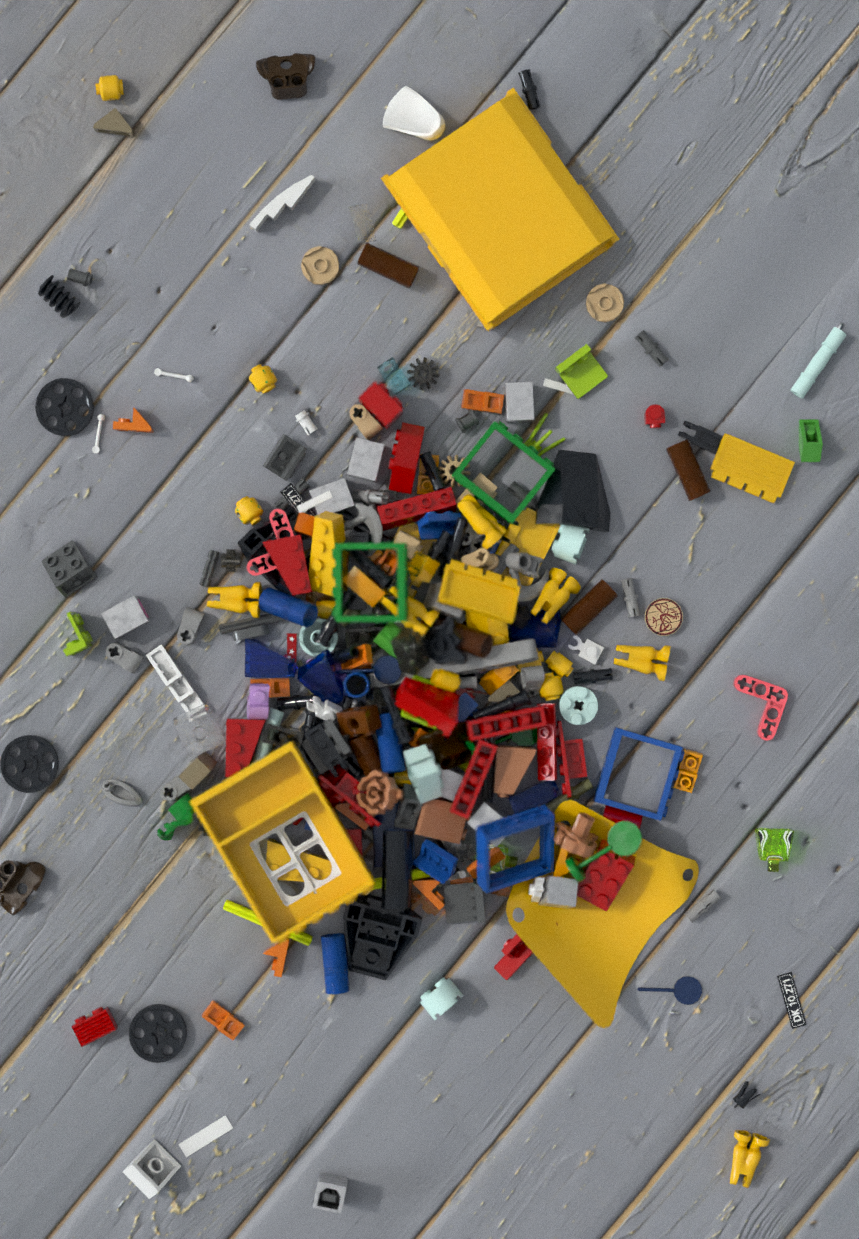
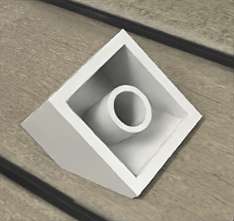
[123,1139,181,1199]

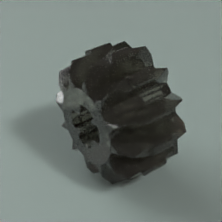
[407,357,440,390]

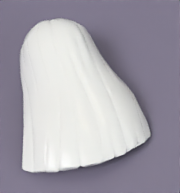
[383,86,445,141]

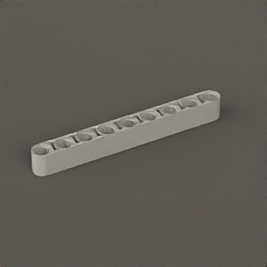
[368,639,538,692]

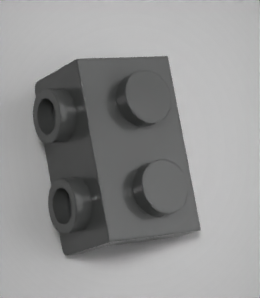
[263,434,307,481]

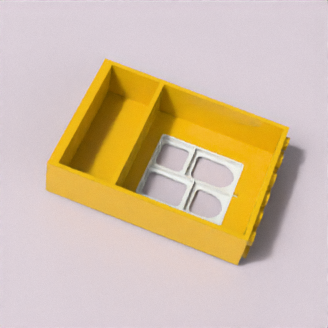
[189,741,376,944]

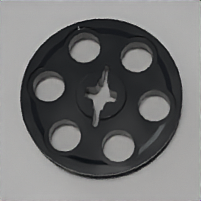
[35,378,94,436]
[0,735,59,793]
[129,1004,187,1063]

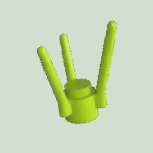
[523,413,565,460]

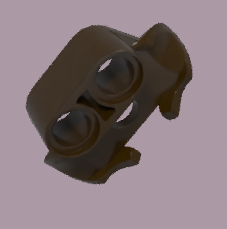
[256,53,315,100]
[418,719,472,770]
[0,860,46,916]

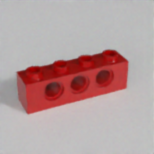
[377,487,457,531]
[465,705,547,741]
[450,739,498,819]

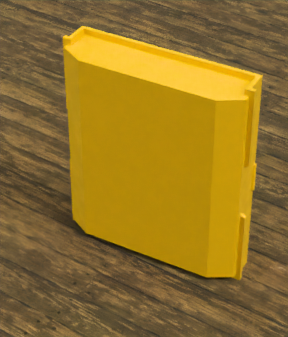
[381,87,619,332]

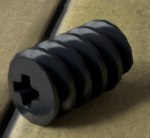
[38,275,80,318]

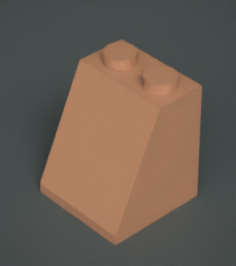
[493,745,536,798]
[415,797,472,844]

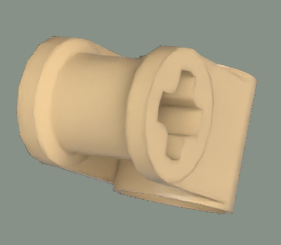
[350,404,383,441]
[461,548,499,574]

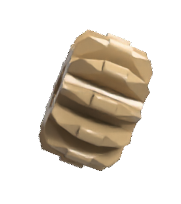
[439,455,471,488]

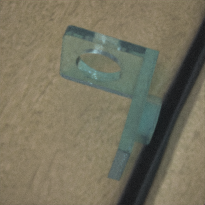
[377,357,411,395]

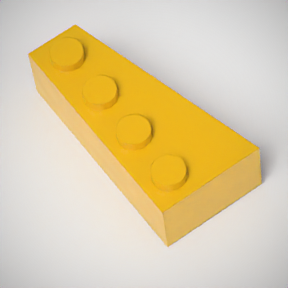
[309,511,348,596]

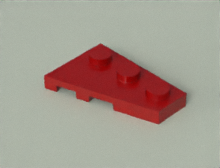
[263,535,312,596]

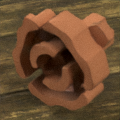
[357,770,403,817]
[554,812,598,857]

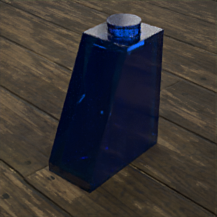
[508,609,562,648]
[245,639,297,678]
[297,648,344,704]
[508,780,559,814]

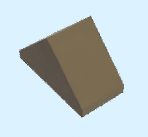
[93,108,134,137]
[488,680,519,702]
[178,750,217,790]

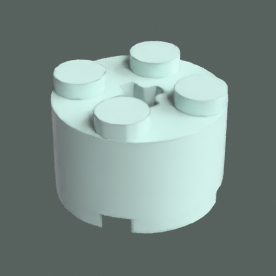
[551,525,590,565]
[299,618,338,657]
[558,686,598,725]
[420,977,464,1021]

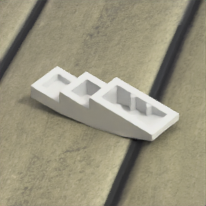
[249,175,315,232]
[146,644,207,720]

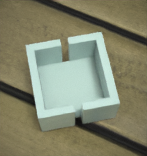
[404,744,444,804]

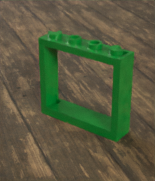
[451,421,555,525]
[332,543,408,622]

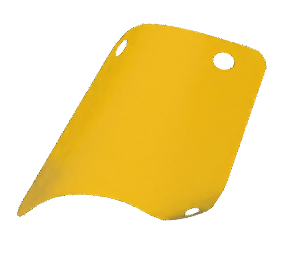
[506,800,699,1028]

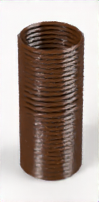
[357,243,419,289]
[666,439,711,501]
[560,579,618,635]
[433,617,493,658]
[347,733,393,779]

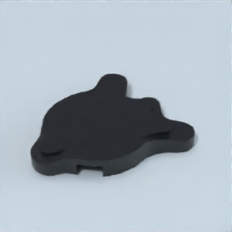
[417,617,468,665]

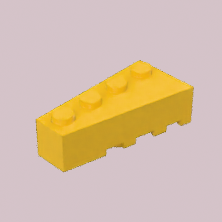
[266,838,332,882]

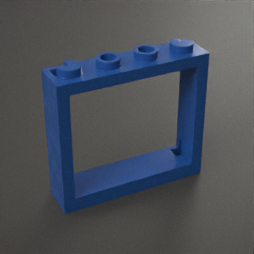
[593,727,684,821]
[476,805,554,894]

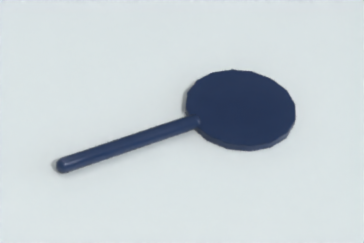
[337,655,402,684]
[637,976,702,1005]

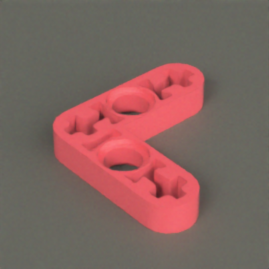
[247,509,294,576]
[733,675,788,741]

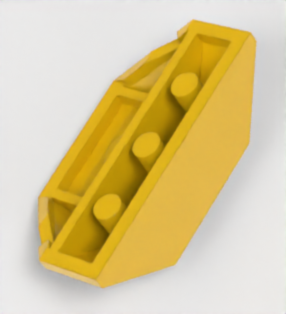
[465,610,509,646]

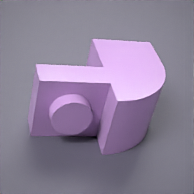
[247,683,270,720]

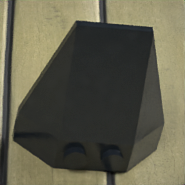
[535,450,610,532]
[238,509,312,596]
[343,894,422,980]

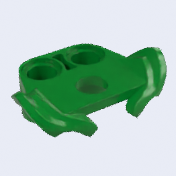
[157,793,195,841]

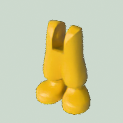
[457,494,507,549]
[530,568,581,624]
[207,582,262,618]
[380,586,440,641]
[613,645,671,681]
[730,1130,770,1188]

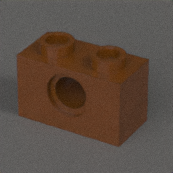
[336,705,382,737]

